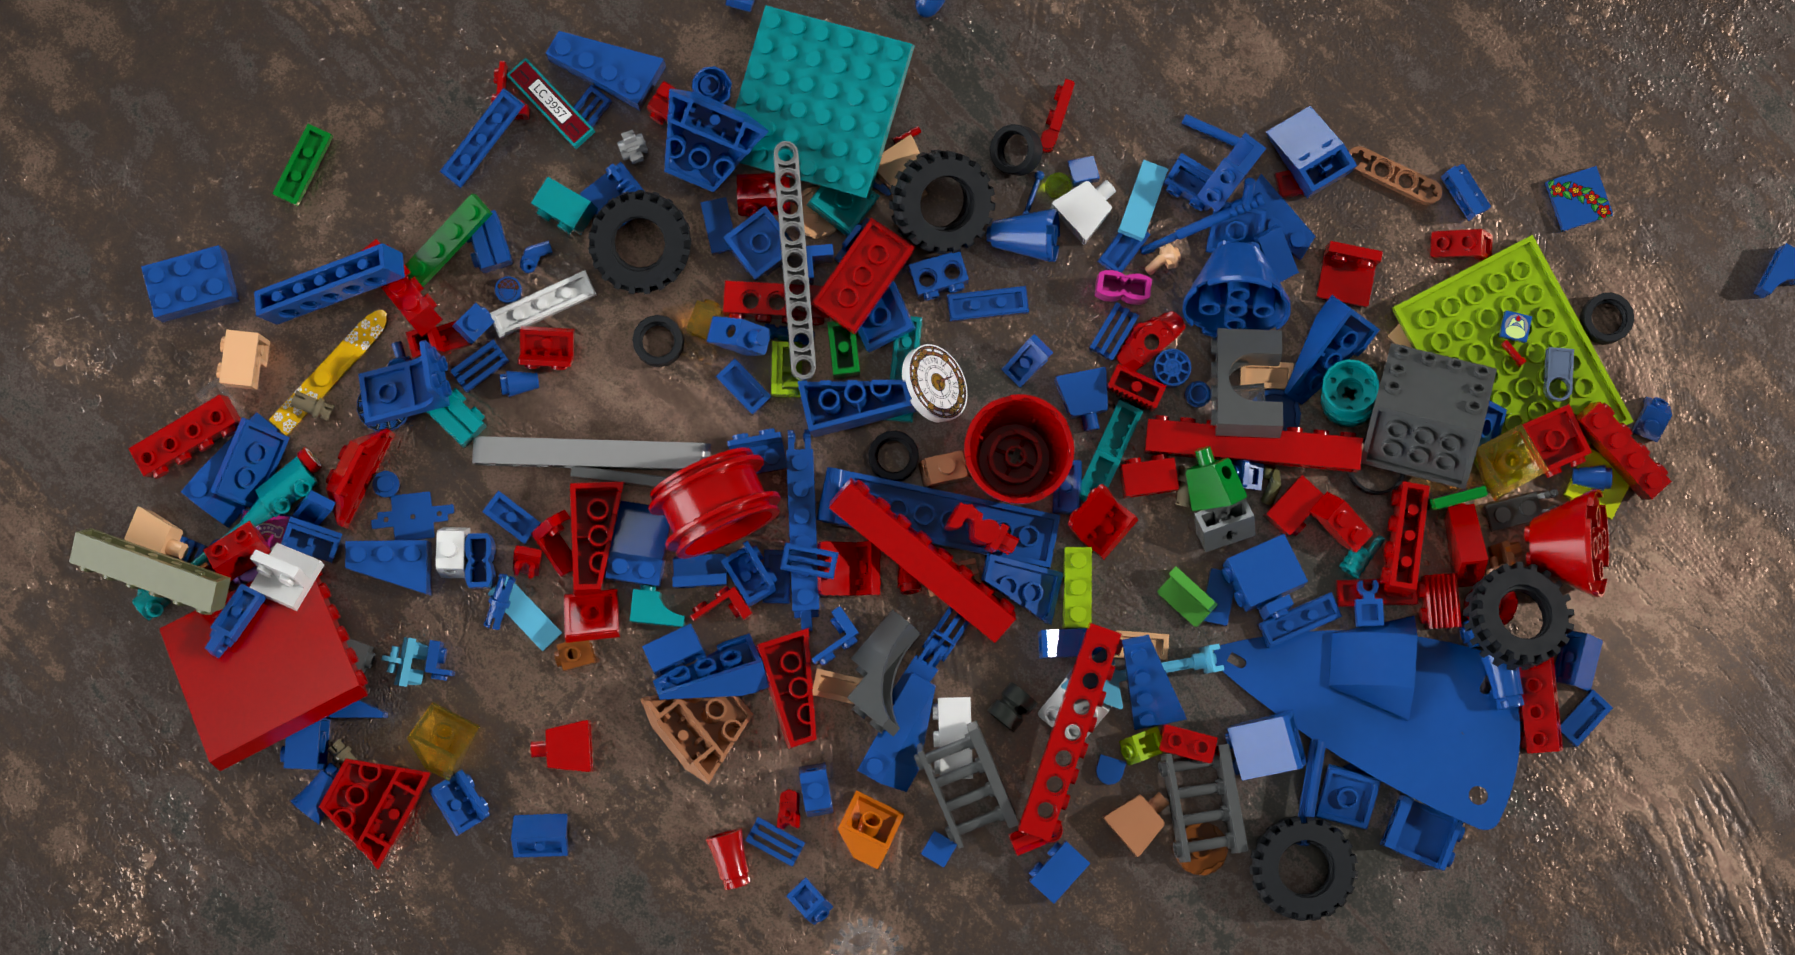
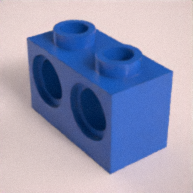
[909,252,969,301]

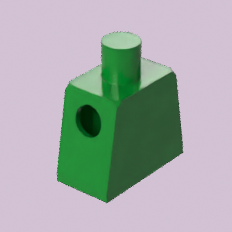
[1186,446,1247,511]

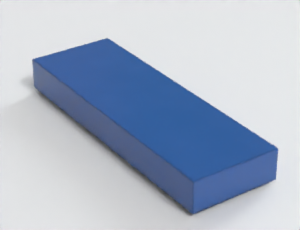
[947,286,1029,322]
[1257,592,1342,648]

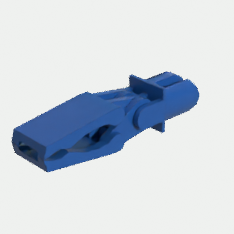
[892,606,970,704]

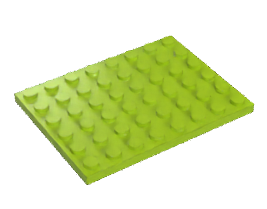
[1391,235,1634,495]

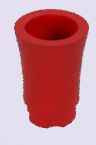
[705,828,750,890]

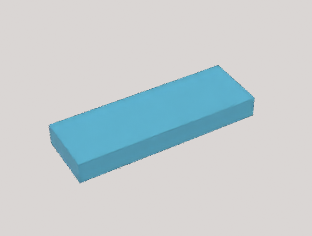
[1118,160,1168,241]
[487,575,563,652]

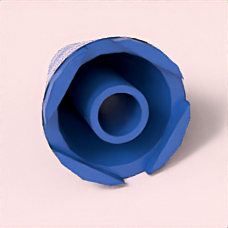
[986,209,1060,262]

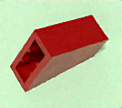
[1444,503,1489,587]

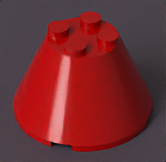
[1524,489,1609,597]

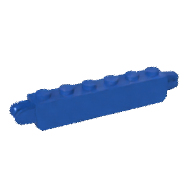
[786,429,820,632]

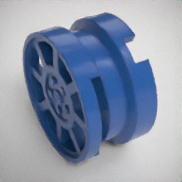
[1152,349,1191,389]

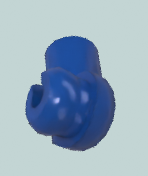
[520,240,553,273]

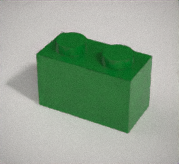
[827,321,860,379]

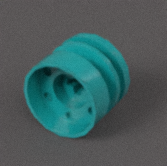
[1320,359,1379,427]

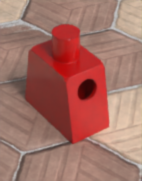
[530,720,594,772]

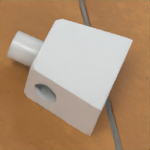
[1050,180,1116,245]
[436,527,470,578]

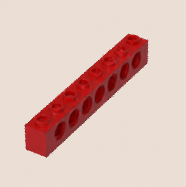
[1018,622,1123,841]

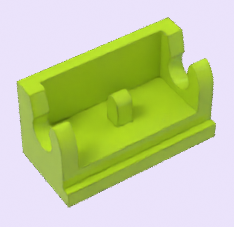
[771,341,802,398]

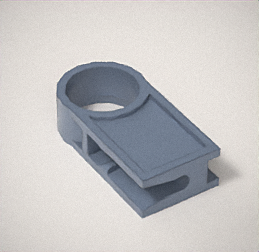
[1543,347,1574,402]

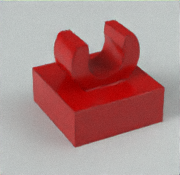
[513,545,543,579]

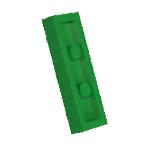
[272,123,333,207]

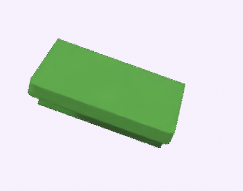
[1158,566,1218,627]

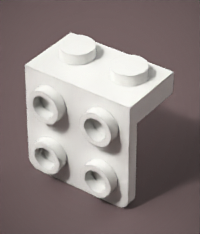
[1038,667,1112,739]

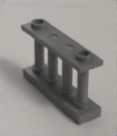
[914,720,1019,849]
[1158,744,1249,863]

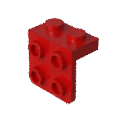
[1068,484,1138,560]
[817,541,881,596]

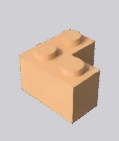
[216,329,270,390]

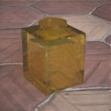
[686,299,723,341]

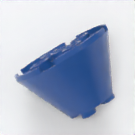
[1183,241,1291,338]

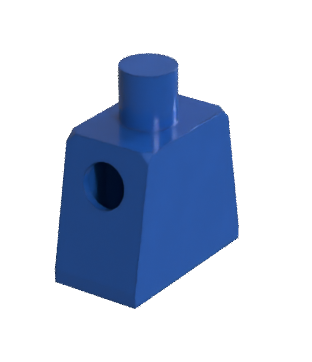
[706,316,771,356]
[1054,367,1108,432]
[799,762,834,818]

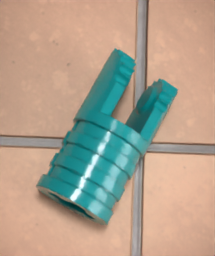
[1339,535,1385,579]

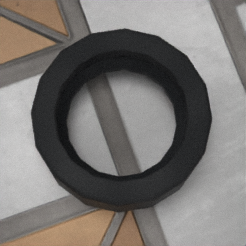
[989,124,1043,176]
[1580,292,1634,345]
[632,315,684,367]
[868,430,919,482]

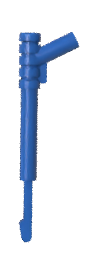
[1140,178,1265,255]

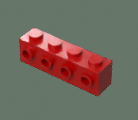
[361,239,443,337]
[128,394,241,479]
[1576,402,1672,500]
[1380,481,1430,596]
[1519,656,1563,754]

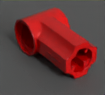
[1008,824,1063,856]

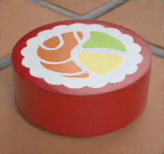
[297,447,323,473]

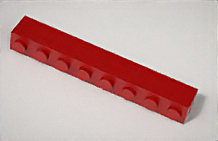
[1144,415,1363,473]
[829,478,1016,643]

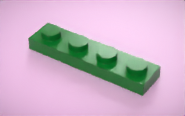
[405,194,493,287]

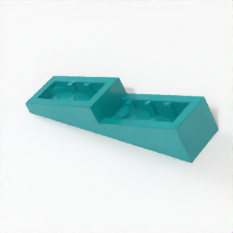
[1081,398,1144,502]

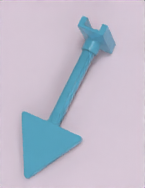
[1061,644,1224,709]

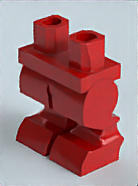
[943,503,1019,555]

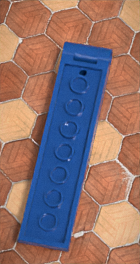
[816,467,1061,568]

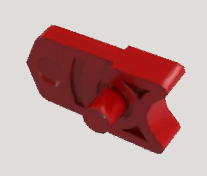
[777,789,800,830]

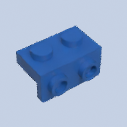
[721,540,777,607]
[428,769,490,837]

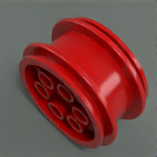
[648,447,781,559]

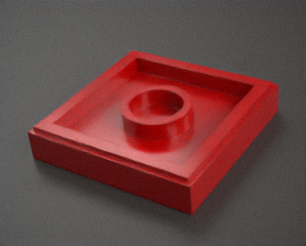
[564,589,620,643]

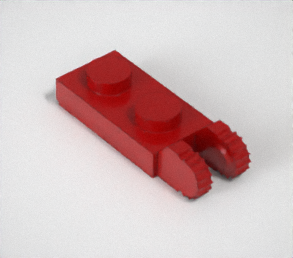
[1041,79,1075,154]

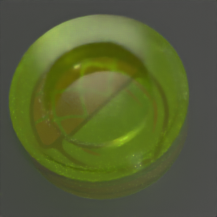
[1045,172,1072,200]

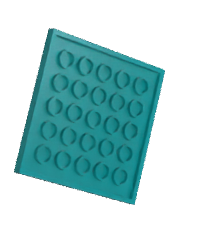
[735,5,915,200]

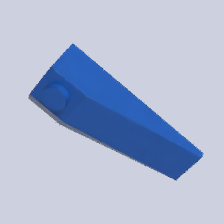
[1284,295,1380,405]
[181,412,278,528]
[857,672,936,792]

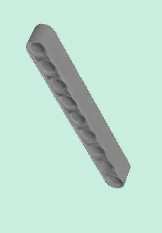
[773,141,816,381]
[472,436,711,471]

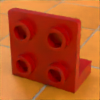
[1316,241,1383,308]

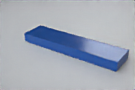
[439,88,525,188]

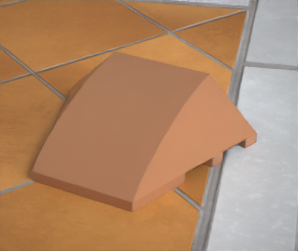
[640,694,753,784]

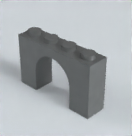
[1211,328,1283,438]

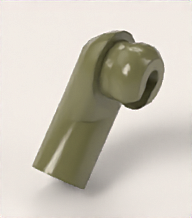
[1261,465,1281,506]

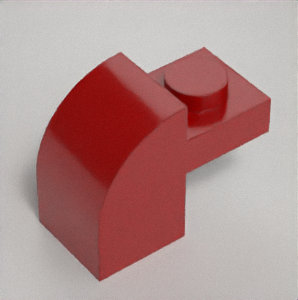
[405,320,471,359]

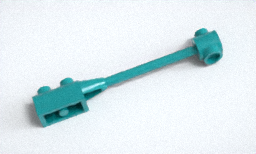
[132,456,318,621]

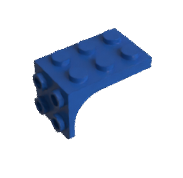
[358,340,452,426]

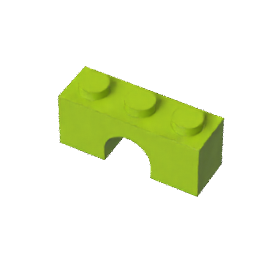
[1062,547,1092,629]

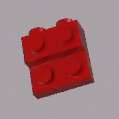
[1518,404,1592,478]

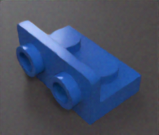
[1440,164,1491,221]

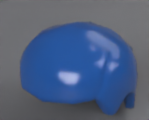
[692,66,732,103]

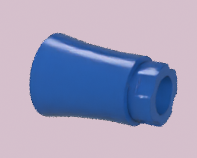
[1481,655,1524,710]
[290,762,339,825]

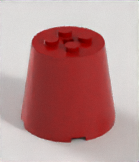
[964,394,1074,504]

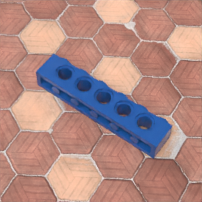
[254,243,405,325]

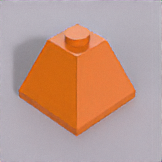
[838,790,904,869]

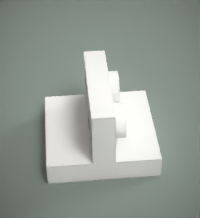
[250,543,324,611]

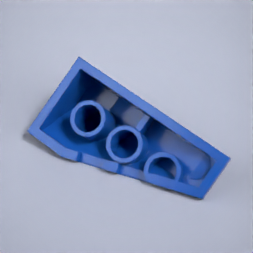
[653,633,769,700]

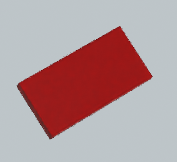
[811,217,915,335]

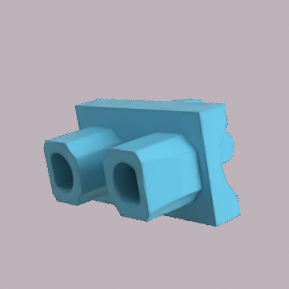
[381,637,429,687]

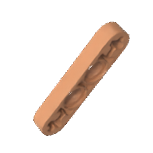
[1349,146,1442,206]

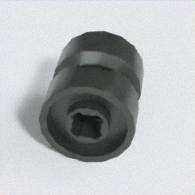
[987,682,1038,733]

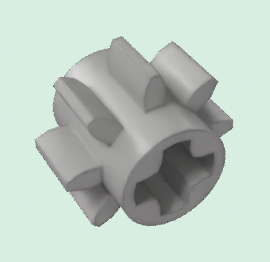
[617,129,649,164]

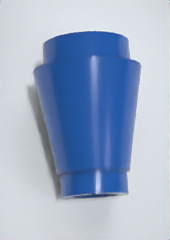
[499,371,539,397]
[1572,465,1612,491]

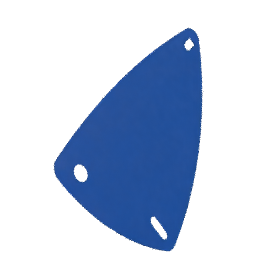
[1213,630,1520,830]

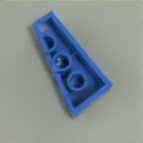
[546,31,666,111]
[797,380,917,438]

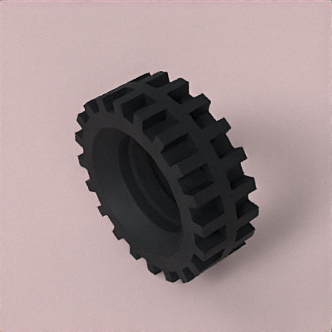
[588,190,691,295]
[1463,562,1575,670]

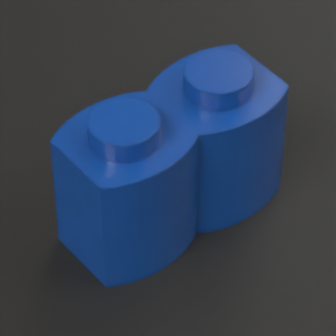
[465,533,496,590]

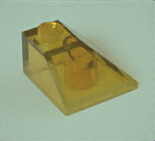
[1476,424,1549,501]
[407,702,480,781]

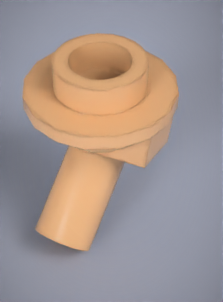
[1145,243,1181,275]

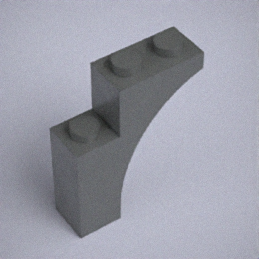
[847,609,921,736]

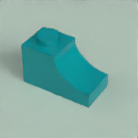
[630,585,686,627]

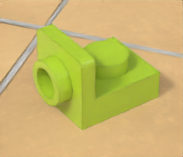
[1119,726,1164,766]

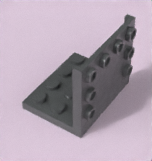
[1361,343,1497,489]

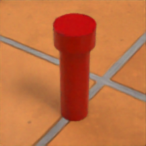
[892,126,921,144]
[1501,340,1527,368]

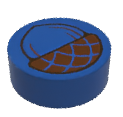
[495,276,522,304]

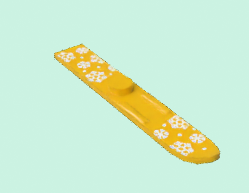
[269,309,387,436]

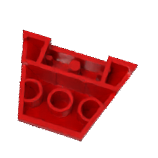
[319,758,431,870]

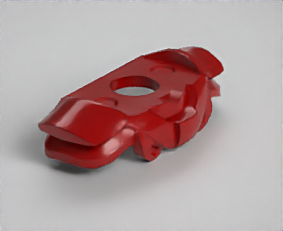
[1117,311,1186,371]

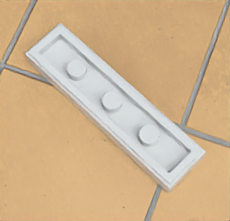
[490,270,597,339]

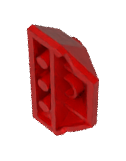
[326,428,395,529]

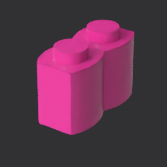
[1094,270,1152,305]

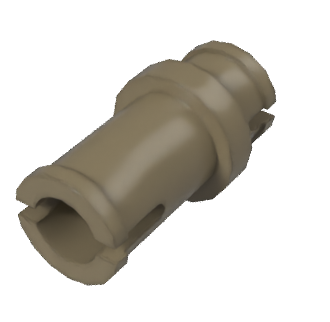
[290,390,335,421]
[1175,465,1191,507]
[326,739,357,766]

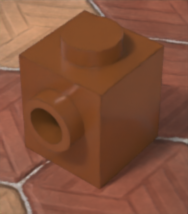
[554,640,597,672]

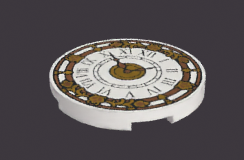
[902,344,967,423]

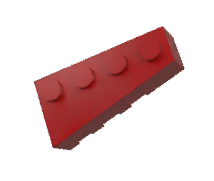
[570,482,624,595]
[756,628,817,749]

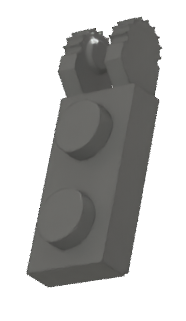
[1484,489,1559,532]

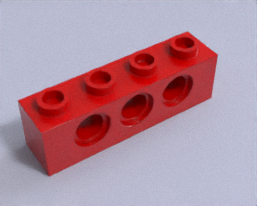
[723,281,830,326]

